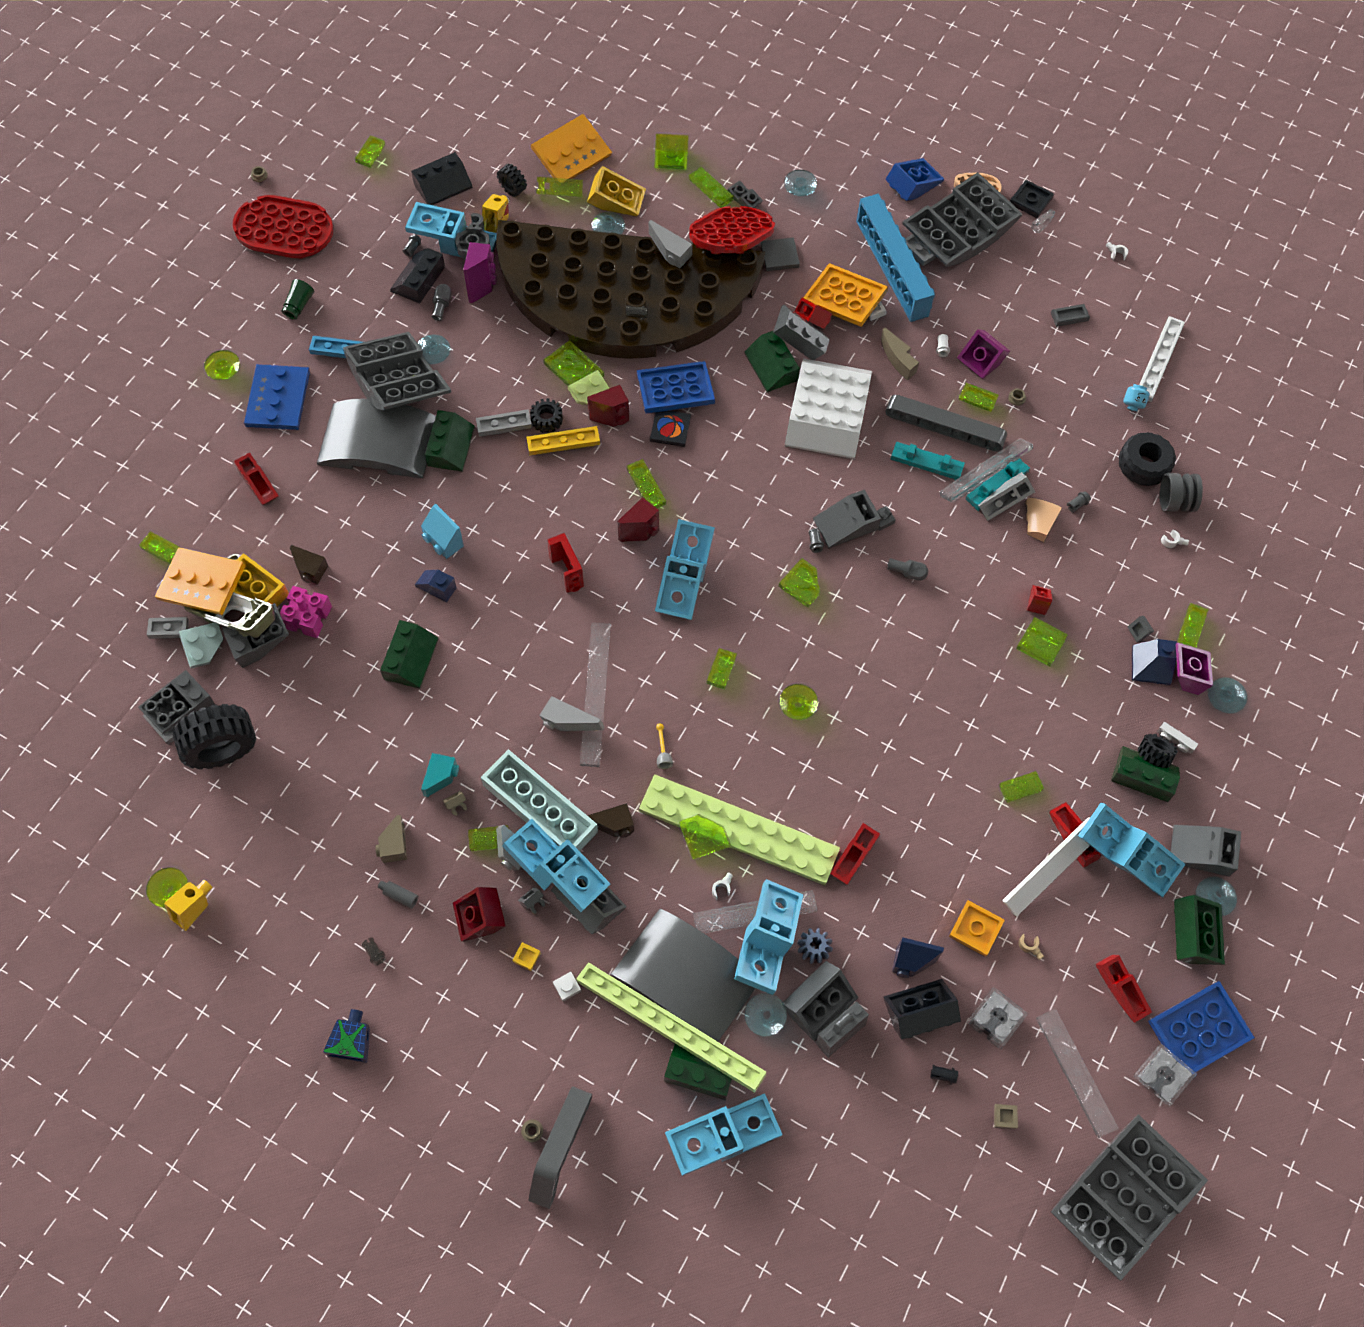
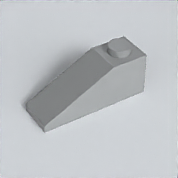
[649,220,692,268]
[978,472,1035,521]
[539,696,605,731]

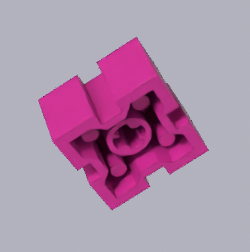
[280,586,332,638]

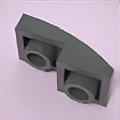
[727,180,763,208]

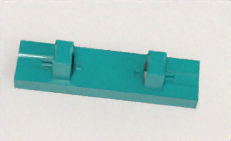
[890,442,965,481]
[966,456,1030,511]

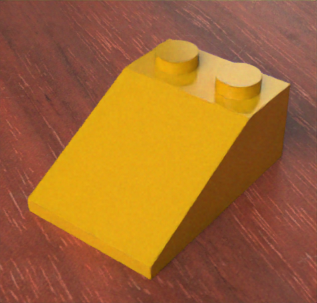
[587,166,646,216]

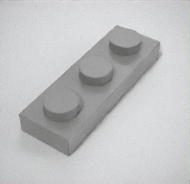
[476,409,532,437]

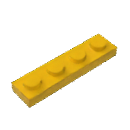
[526,426,600,456]

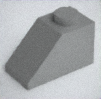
[496,824,533,871]

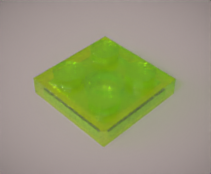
[1016,617,1068,667]

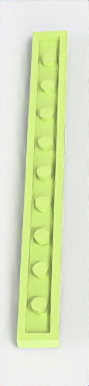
[576,962,766,1093]

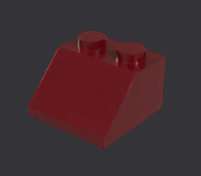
[587,384,629,427]
[617,497,659,542]
[453,887,506,942]

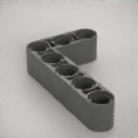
[528,1086,593,1209]

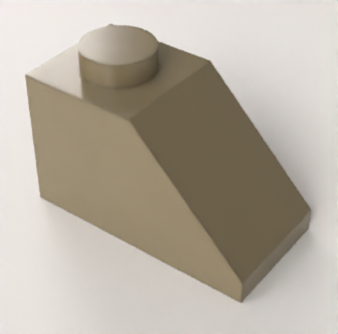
[375,815,407,863]

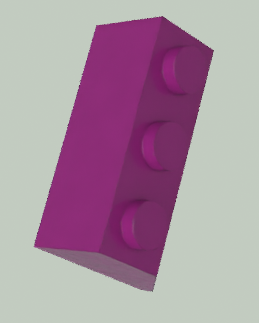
[463,242,497,303]

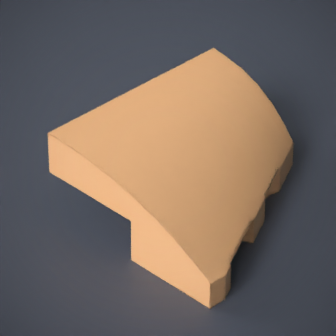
[1026,498,1062,542]

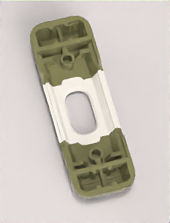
[184,592,275,638]

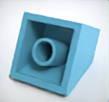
[421,504,464,559]

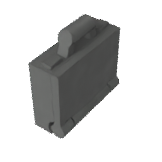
[815,1001,869,1058]

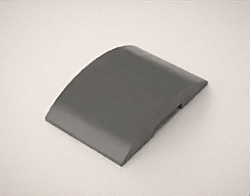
[902,172,1022,266]
[343,332,451,410]
[317,399,436,478]
[611,909,756,1042]
[1051,1114,1208,1281]

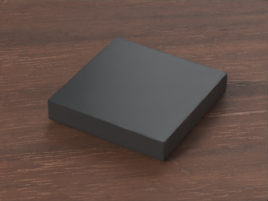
[761,237,800,271]

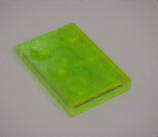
[543,340,604,386]

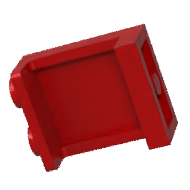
[547,533,584,593]

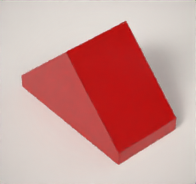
[1027,585,1052,615]

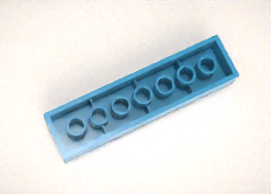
[856,193,935,322]

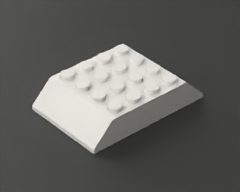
[785,359,872,459]

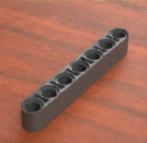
[885,395,1007,452]

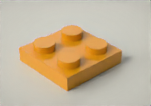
[949,900,1005,957]

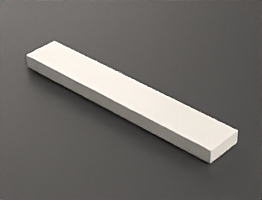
[1139,316,1185,402]
[1002,817,1090,916]

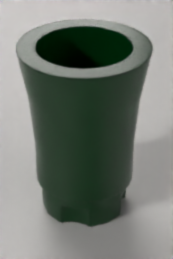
[281,279,315,320]

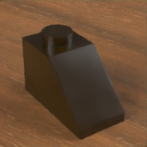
[290,545,328,584]
[588,803,634,838]

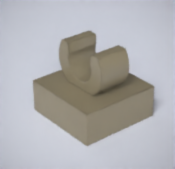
[442,791,467,816]
[994,1104,1018,1129]

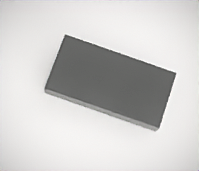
[1051,304,1090,327]

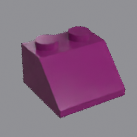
[957,329,1010,379]
[1176,643,1213,695]

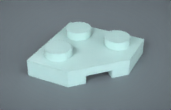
[179,623,223,669]

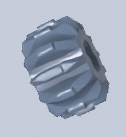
[797,928,833,964]

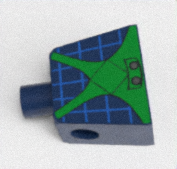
[323,1009,370,1063]

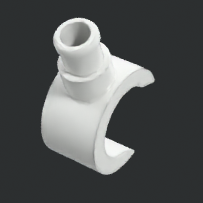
[1106,242,1128,260]
[1161,530,1189,548]
[712,873,733,900]

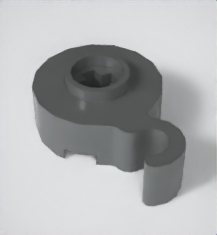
[455,213,490,260]

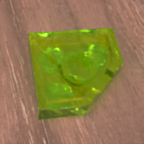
[778,558,820,607]
[679,814,731,859]

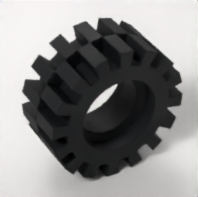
[496,163,527,197]
[530,398,563,433]
[1138,734,1178,768]

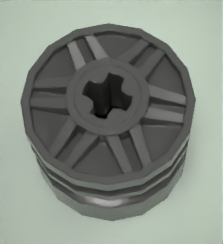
[1159,473,1203,512]

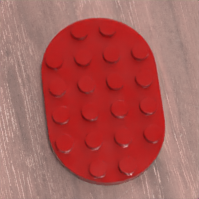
[233,195,333,259]
[689,206,775,254]

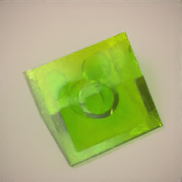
[654,133,689,170]

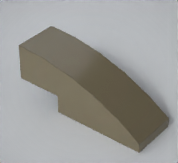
[881,328,919,380]

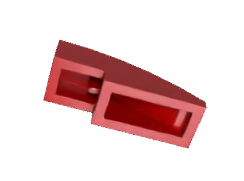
[234,452,279,505]
[1049,802,1101,868]
[830,823,881,885]
[1095,955,1152,1022]

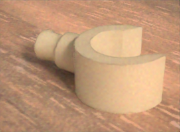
[1019,934,1044,960]

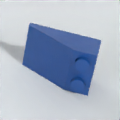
[885,158,945,201]

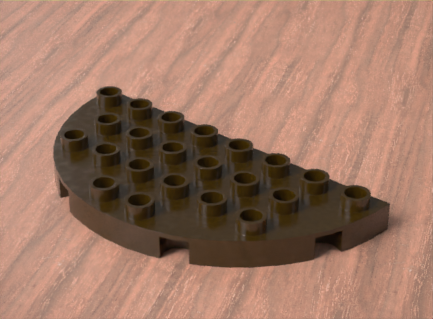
[497,220,766,359]

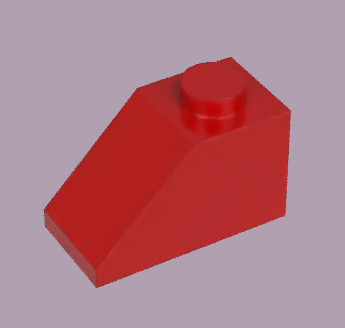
[794,297,832,329]

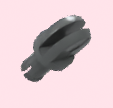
[432,284,452,321]
[887,558,928,580]

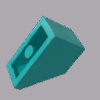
[421,753,459,797]

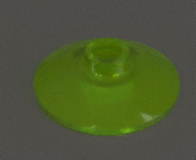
[204,350,240,380]
[779,684,818,720]
[146,867,188,908]

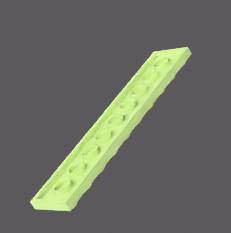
[639,774,840,886]

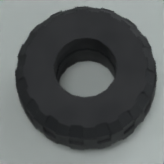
[1119,432,1176,486]

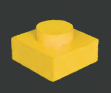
[512,942,541,971]

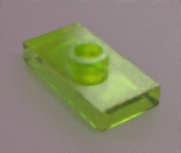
[999,771,1044,803]

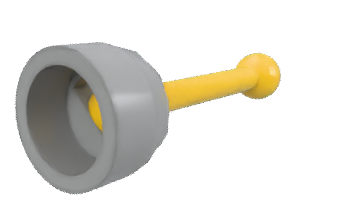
[656,723,673,769]

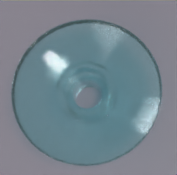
[784,170,817,196]
[592,212,625,234]
[417,334,450,364]
[1208,678,1247,713]
[1196,877,1237,916]
[745,993,787,1036]

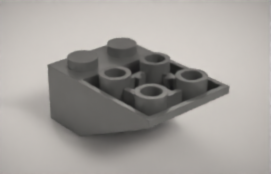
[813,489,881,548]
[222,603,289,668]
[138,670,215,734]
[1170,825,1241,877]

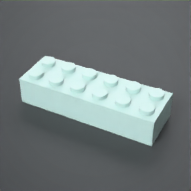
[481,749,598,851]

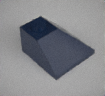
[1132,639,1177,685]
[892,937,944,978]

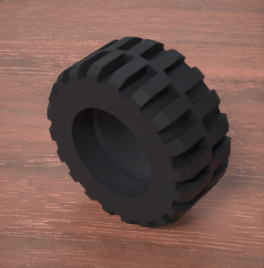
[172,704,256,769]

